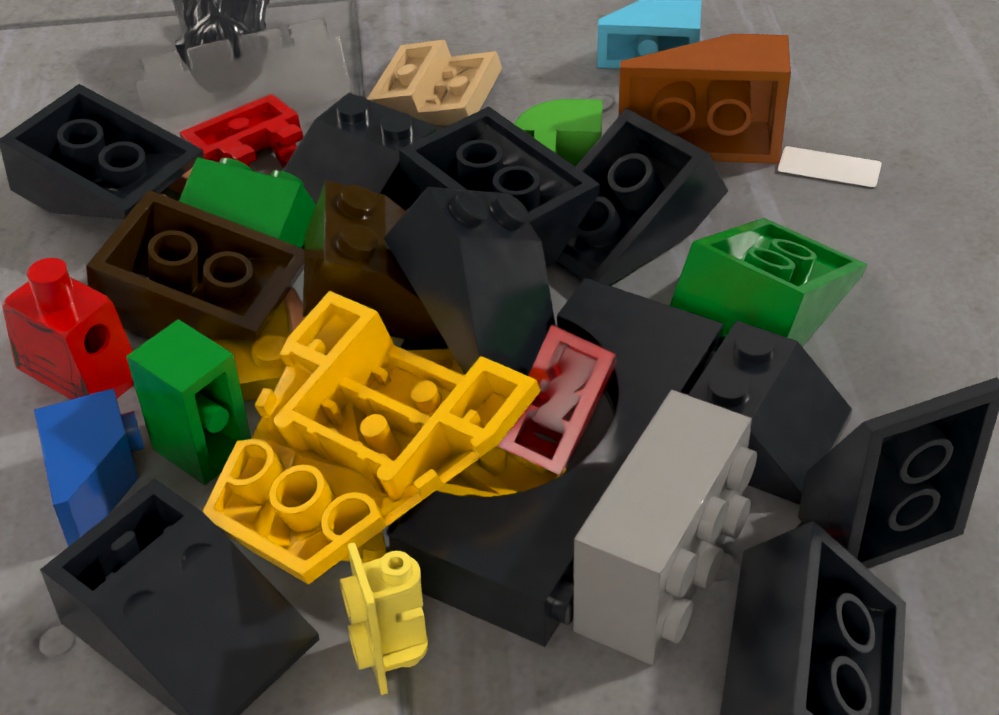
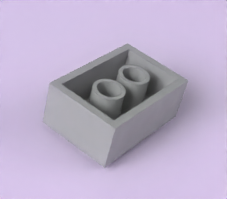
[573,390,757,666]

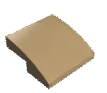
[367,39,502,126]

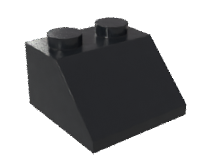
[688,320,852,505]

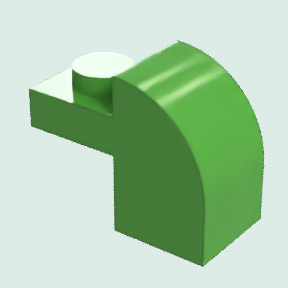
[514,99,603,166]

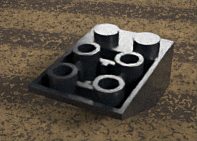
[40,479,320,715]

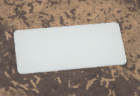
[778,146,882,187]

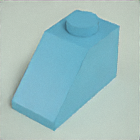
[597,0,702,69]

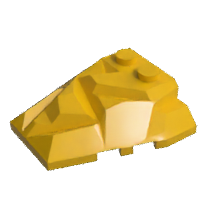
[202,291,541,585]

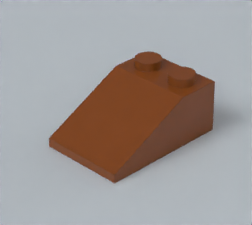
[618,33,791,164]

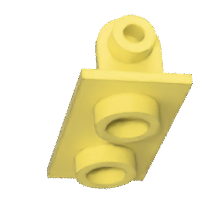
[340,542,428,695]

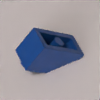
[34,388,145,547]

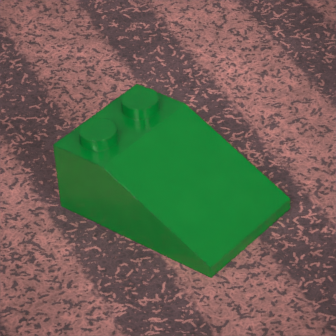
[669,218,868,347]

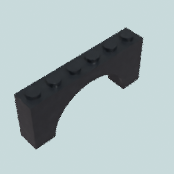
[389,278,724,647]

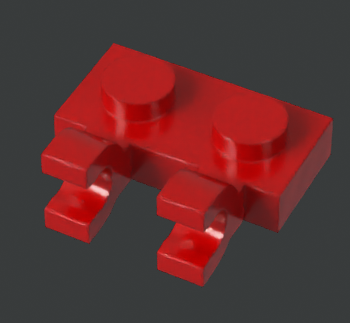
[179,94,303,171]

